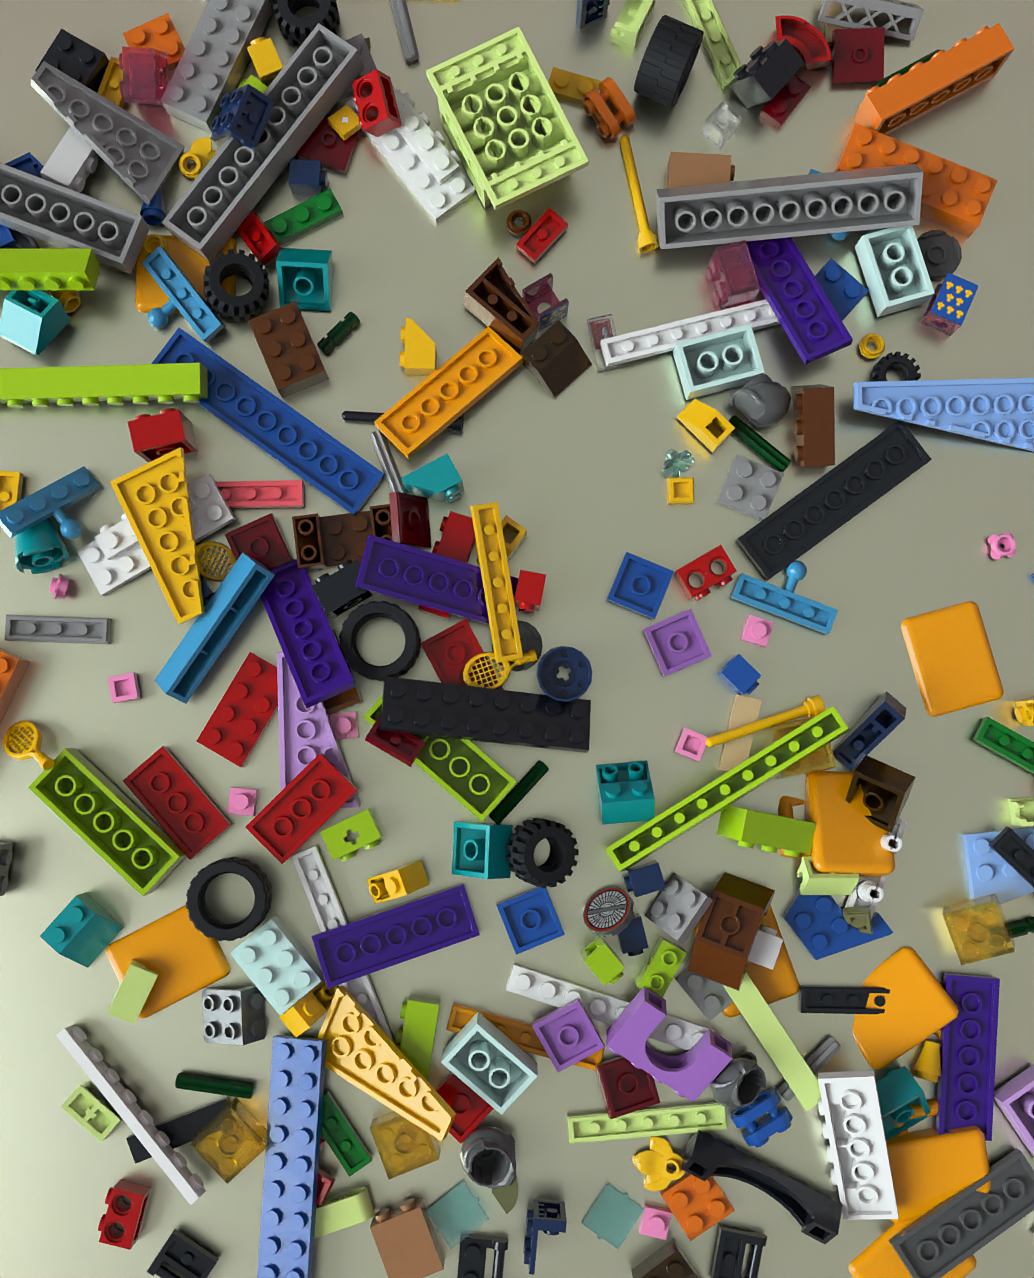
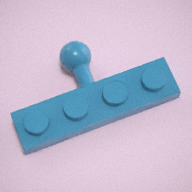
[142,246,225,342]
[0,466,100,539]
[731,560,838,635]

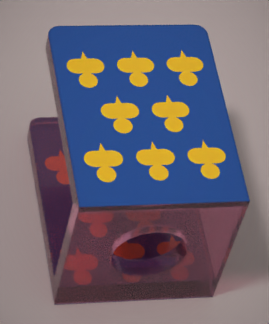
[522,273,569,332]
[921,273,978,336]

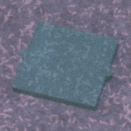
[426,1181,489,1249]
[582,1183,644,1249]

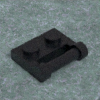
[711,1226,767,1278]
[147,1229,219,1278]
[457,1234,509,1278]

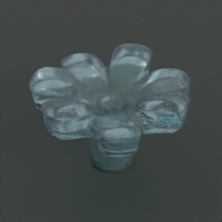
[662,449,694,478]

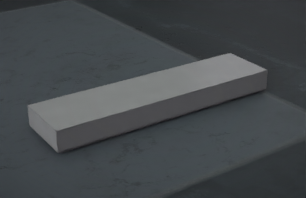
[4,614,112,644]

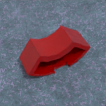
[775,15,832,70]

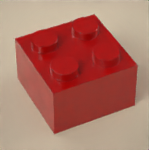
[128,408,198,463]

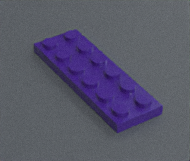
[734,237,853,365]
[355,535,519,625]
[260,559,356,708]
[311,884,480,989]
[935,973,1000,1141]

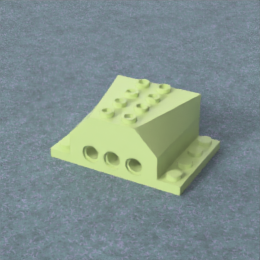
[426,27,589,210]

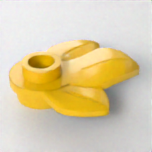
[179,137,217,180]
[633,1136,685,1191]

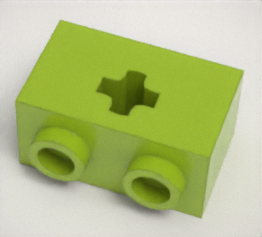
[320,808,384,862]
[635,936,687,998]
[581,937,625,986]

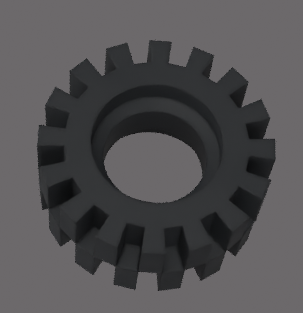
[870,352,921,382]

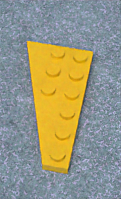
[110,447,205,625]
[317,985,456,1141]

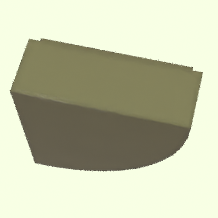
[842,906,873,934]
[492,1179,518,1214]

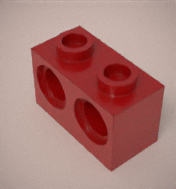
[352,69,402,137]
[674,545,737,600]
[514,570,546,614]
[98,1179,151,1250]

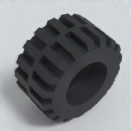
[273,0,340,47]
[204,249,269,321]
[506,818,579,888]

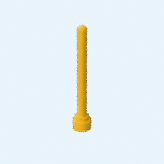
[620,135,659,252]
[705,695,826,747]

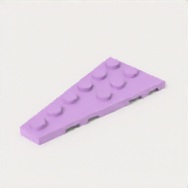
[277,652,361,808]

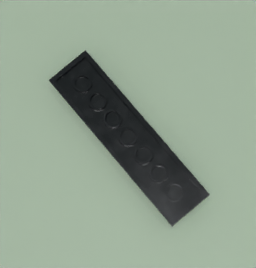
[736,420,932,581]
[379,676,591,753]

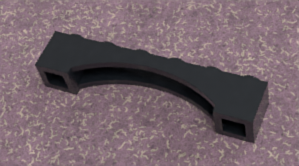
[681,1130,843,1244]

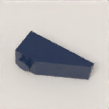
[831,691,907,771]

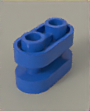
[730,1088,793,1147]

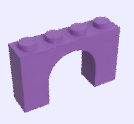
[606,986,733,1102]

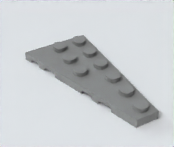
[31,61,185,206]

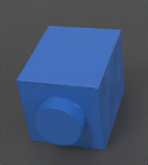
[717,654,761,695]

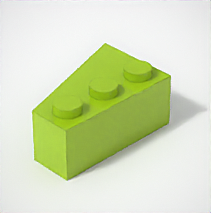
[717,805,816,857]

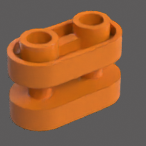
[582,77,636,139]

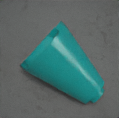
[15,518,69,574]

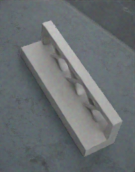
[817,0,924,41]

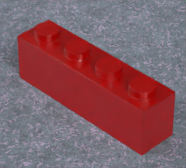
[418,511,476,621]

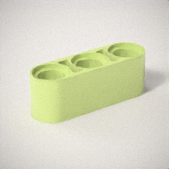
[314,1187,375,1239]

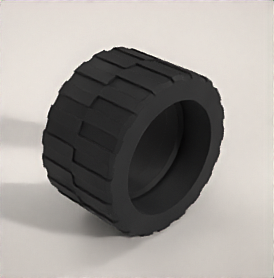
[634,15,704,108]
[339,601,421,682]
[186,857,272,941]

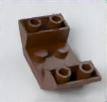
[292,504,393,569]
[688,872,775,991]

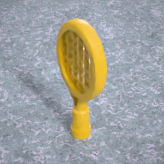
[196,541,236,582]
[463,649,538,689]
[3,721,55,770]

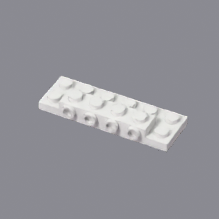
[345,85,476,223]
[77,474,236,596]
[818,1070,899,1220]

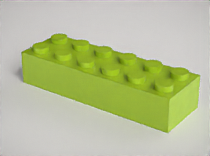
[363,695,517,822]
[28,748,186,896]

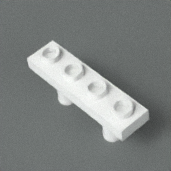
[844,819,907,919]

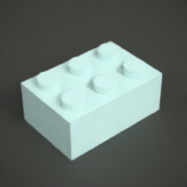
[855,226,935,317]
[673,324,765,400]
[230,915,324,1016]
[441,1012,538,1115]

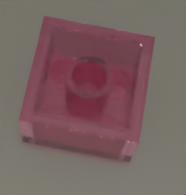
[119,47,168,107]
[706,240,760,310]

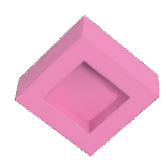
[740,615,774,648]
[108,673,141,703]
[330,712,359,740]
[674,728,708,762]
[227,787,258,816]
[639,1204,672,1240]

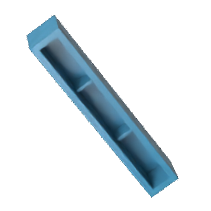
[154,552,275,704]

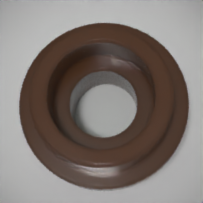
[506,210,532,236]

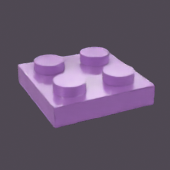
[643,609,712,677]
[532,998,605,1072]

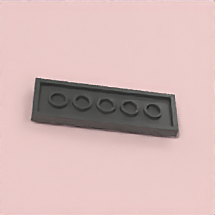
[888,1148,1034,1278]

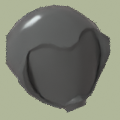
[730,374,791,428]
[710,1051,766,1109]
[460,1126,517,1188]

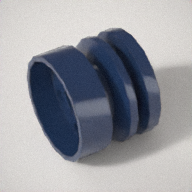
[536,646,592,702]

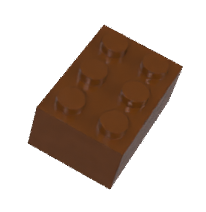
[248,301,329,398]

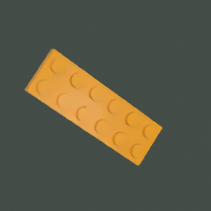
[374,326,523,459]

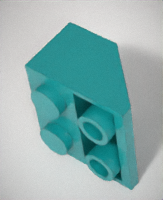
[0,290,71,356]
[596,760,655,825]

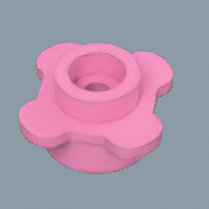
[988,532,1016,560]
[49,574,70,599]

